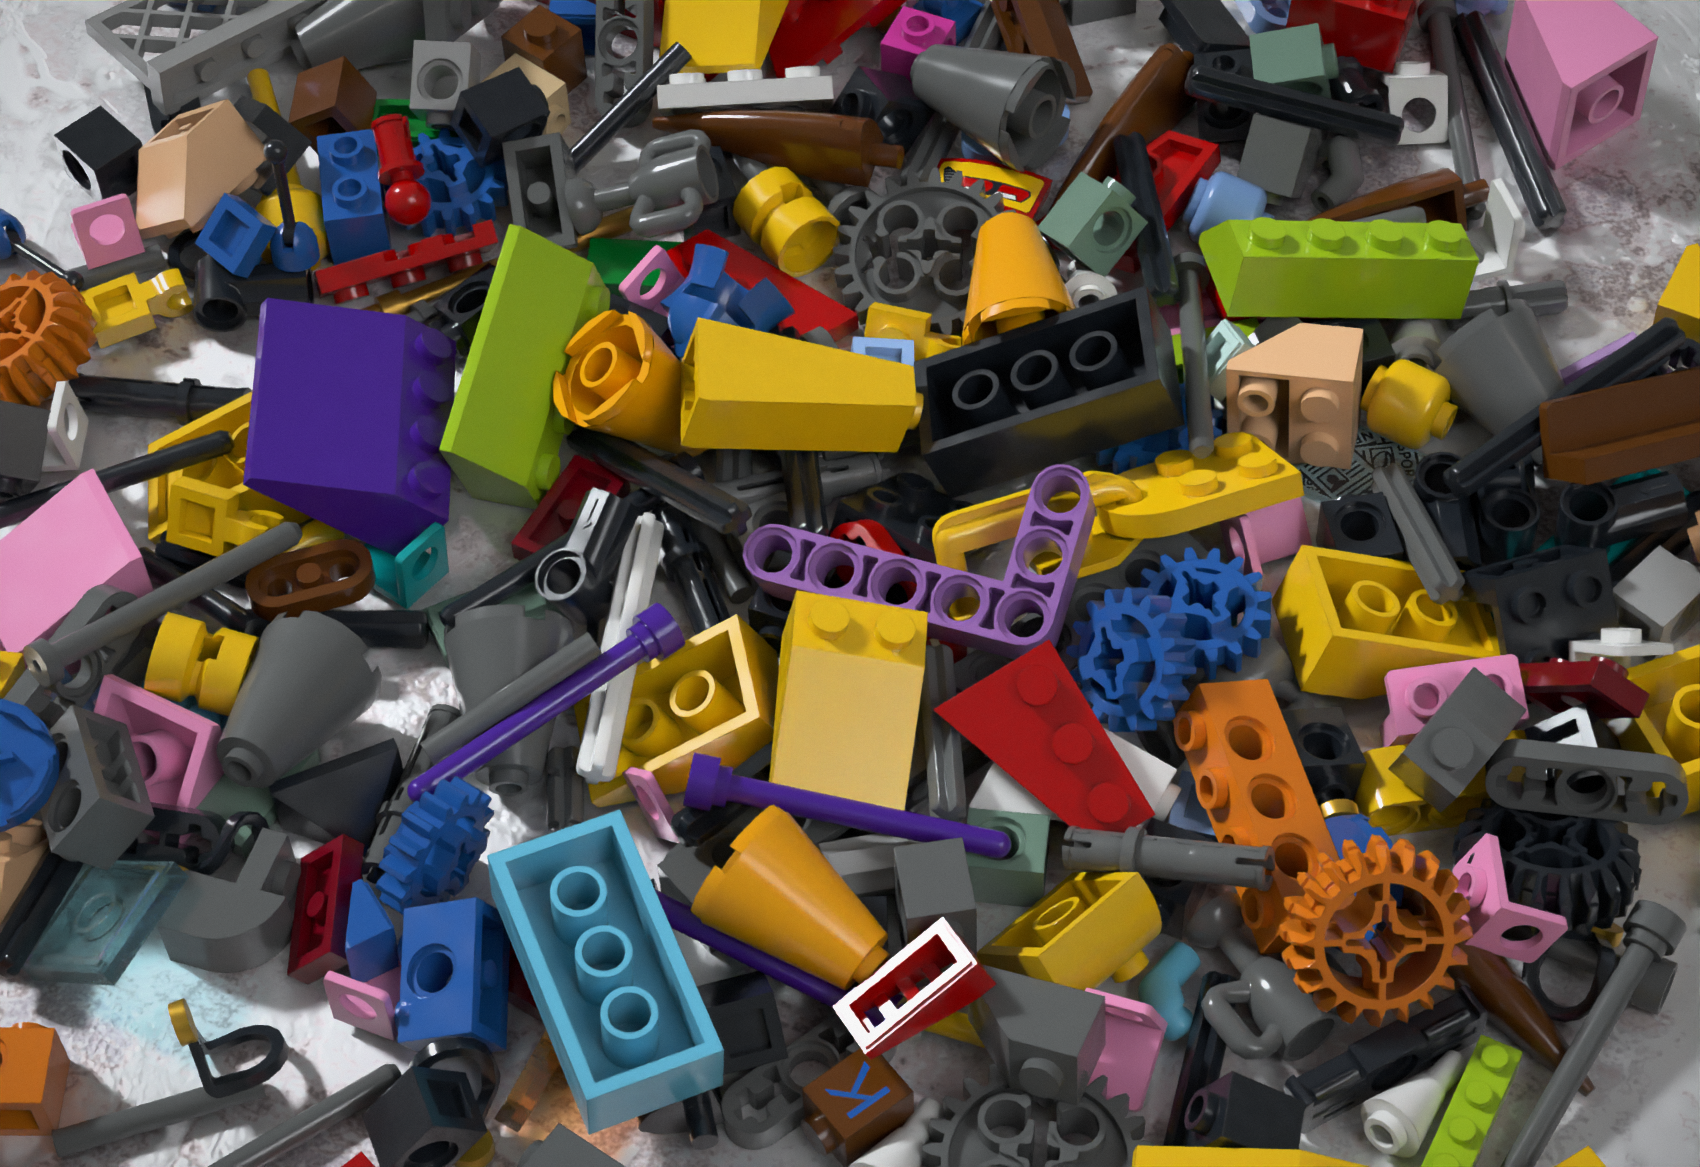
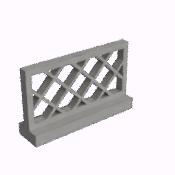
[85,0,328,115]

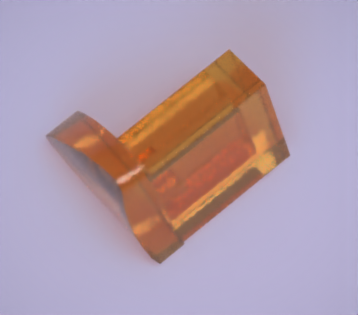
[494,1029,567,1133]

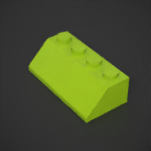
[1198,217,1479,319]
[439,224,610,510]

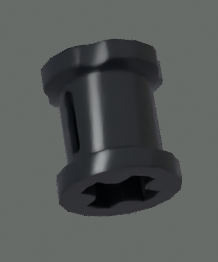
[1329,56,1385,112]

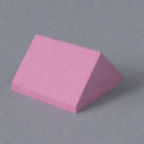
[93,674,224,844]

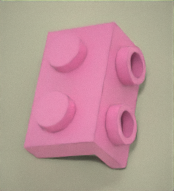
[1379,654,1529,747]

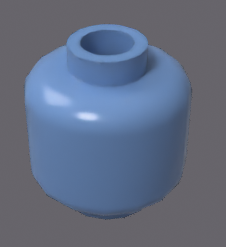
[1181,171,1274,245]

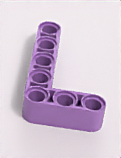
[743,464,1095,659]

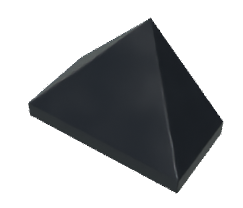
[268,738,404,857]

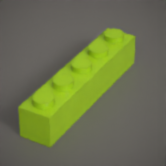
[1421,1034,1523,1167]

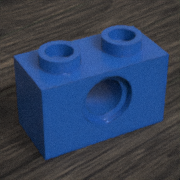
[317,129,392,266]
[394,897,510,1059]

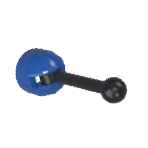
[263,140,320,272]
[0,208,84,292]

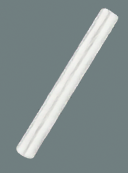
[576,512,664,785]

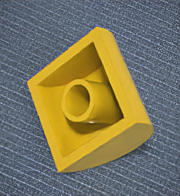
[977,872,1162,991]

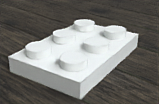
[657,66,833,116]

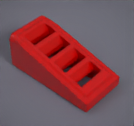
[832,917,997,1060]

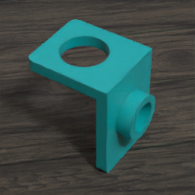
[364,522,449,609]

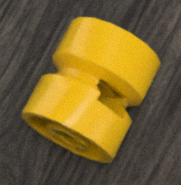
[733,167,841,277]
[144,612,259,717]

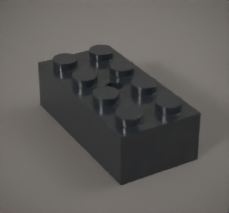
[914,285,1185,498]

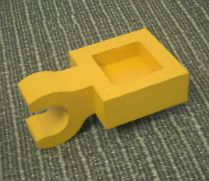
[80,269,193,349]
[864,302,962,361]
[166,476,284,557]

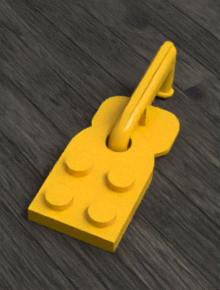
[932,432,1305,621]

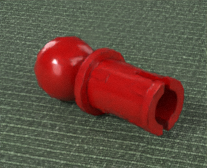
[371,114,431,226]

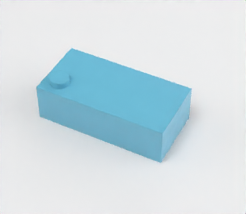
[487,809,724,1135]

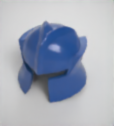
[660,244,795,358]

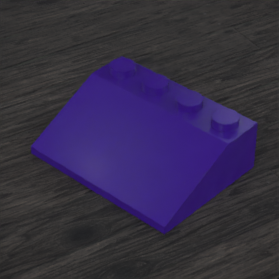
[243,298,456,557]

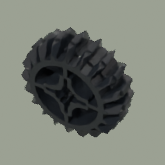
[1452,798,1642,938]

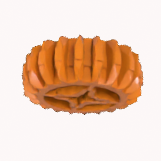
[0,269,98,406]
[1279,834,1474,1028]

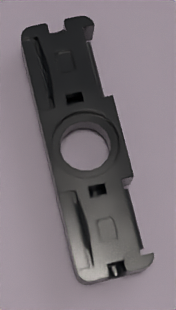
[1283,985,1488,1134]

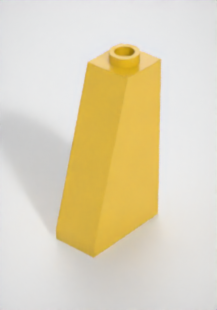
[680,317,923,452]

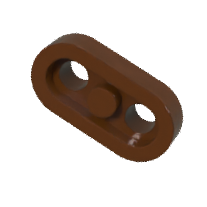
[245,539,376,622]

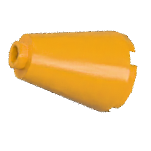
[961,212,1076,346]
[553,310,709,457]
[691,805,891,990]

